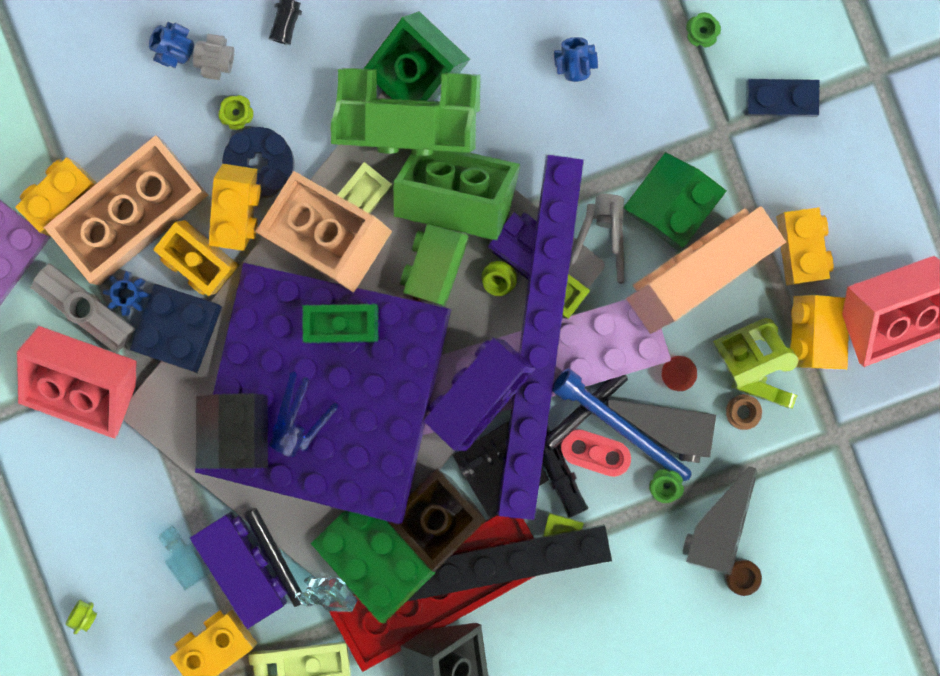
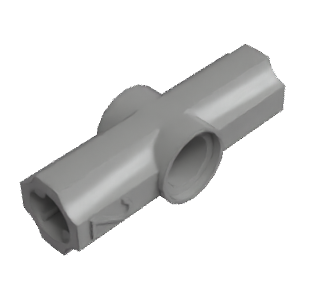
[30,263,136,353]

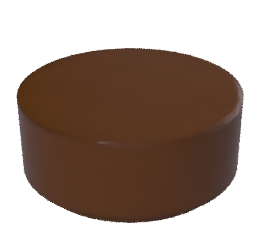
[724,559,762,596]

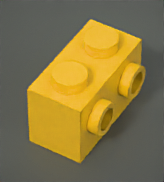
[15,157,97,236]
[208,164,261,251]
[776,207,834,286]
[153,220,240,296]
[790,295,849,370]
[169,609,257,676]

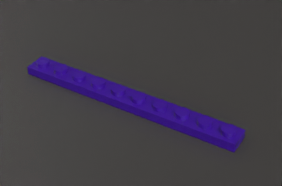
[497,154,584,520]

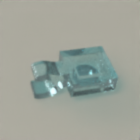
[158,525,211,591]
[295,576,358,612]

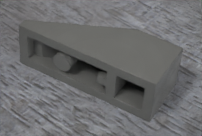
[605,399,716,463]
[682,466,758,576]

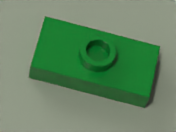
[303,304,378,343]

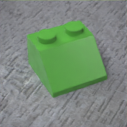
[400,224,468,307]

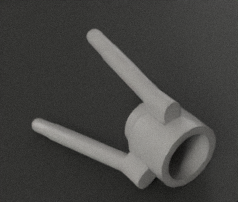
[570,194,624,284]

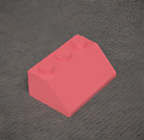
[842,256,940,367]
[17,326,137,439]

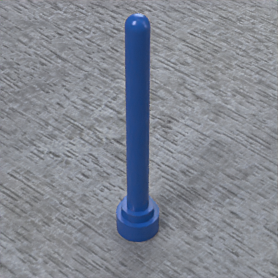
[552,368,692,481]

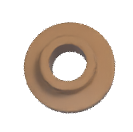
[726,394,762,430]

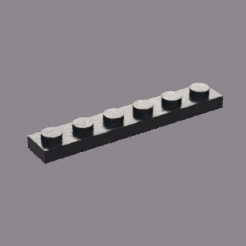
[406,524,612,602]

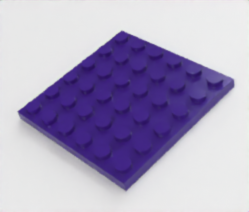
[195,263,451,524]

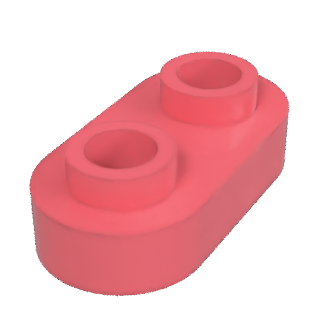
[561,429,631,477]

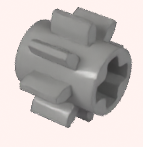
[193,34,234,80]

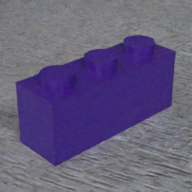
[423,337,536,451]
[190,512,288,629]

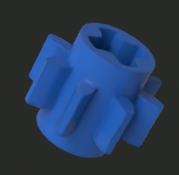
[149,22,194,68]
[554,37,598,82]
[103,271,150,316]

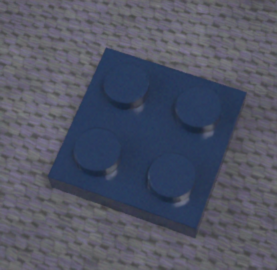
[130,284,222,374]

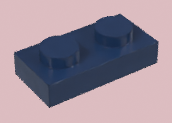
[746,79,820,117]

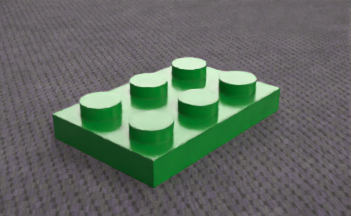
[311,510,436,624]

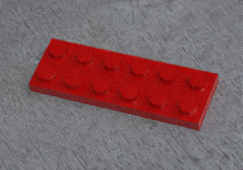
[328,514,535,672]

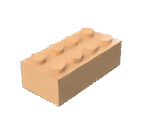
[44,135,208,285]
[626,206,786,334]

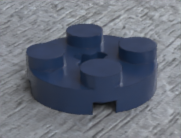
[222,127,295,199]

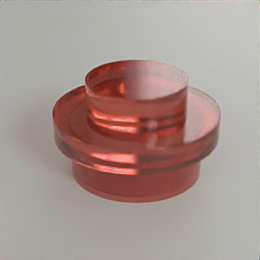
[661,356,697,391]

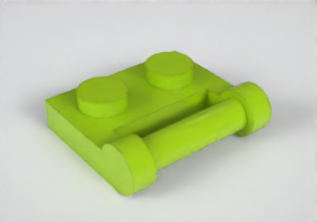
[713,318,798,388]

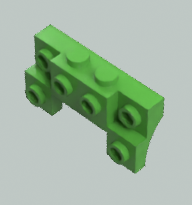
[331,68,481,156]

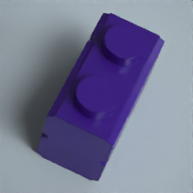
[487,212,537,280]

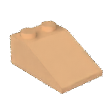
[255,171,392,293]

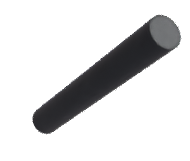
[545,375,628,451]
[244,508,306,607]

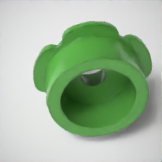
[686,12,721,48]
[649,469,684,503]

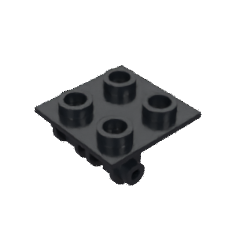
[452,421,549,516]

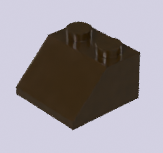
[388,469,486,572]

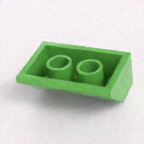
[394,151,520,240]

